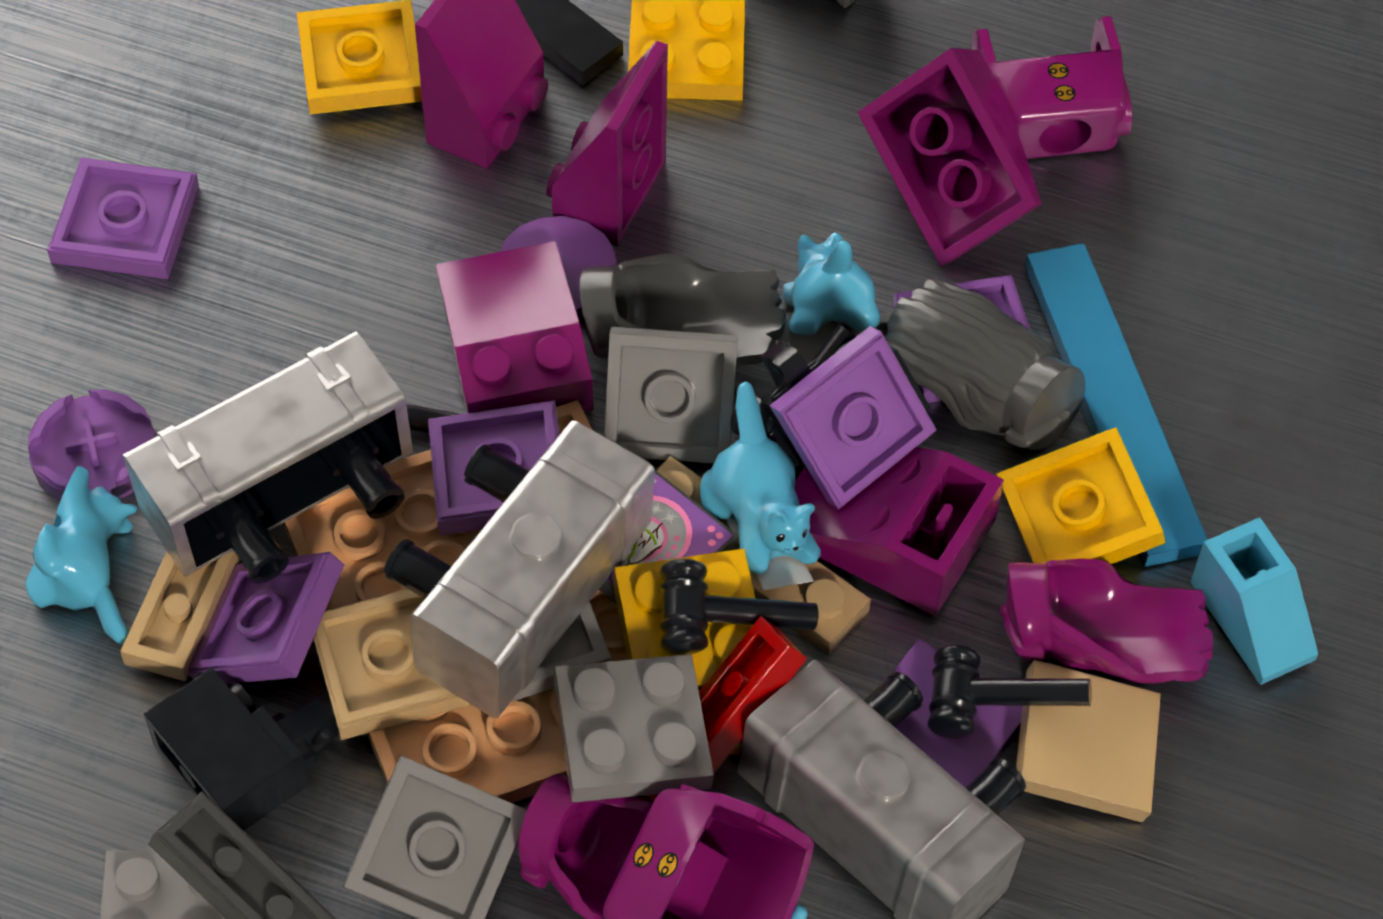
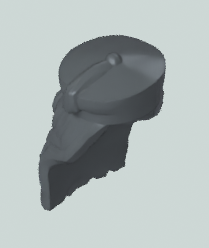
[579,254,786,366]
[885,278,1085,450]

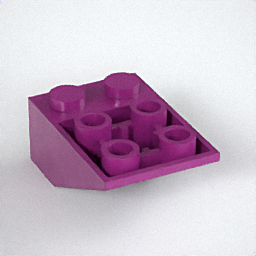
[795,447,1004,616]

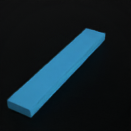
[1025,243,1208,567]

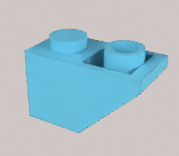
[1190,517,1319,685]

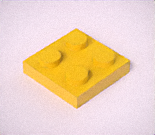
[297,0,422,115]
[628,0,745,101]
[996,427,1166,564]
[611,548,755,691]

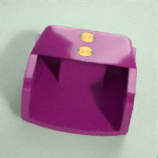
[971,16,1132,159]
[603,784,814,919]

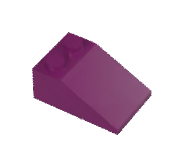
[415,0,548,169]
[546,40,668,247]
[857,48,1042,266]
[436,241,594,413]

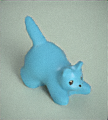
[782,232,881,335]
[700,381,821,575]
[25,466,138,645]

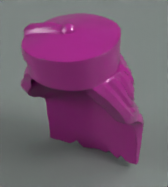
[1000,559,1213,684]
[519,774,654,919]

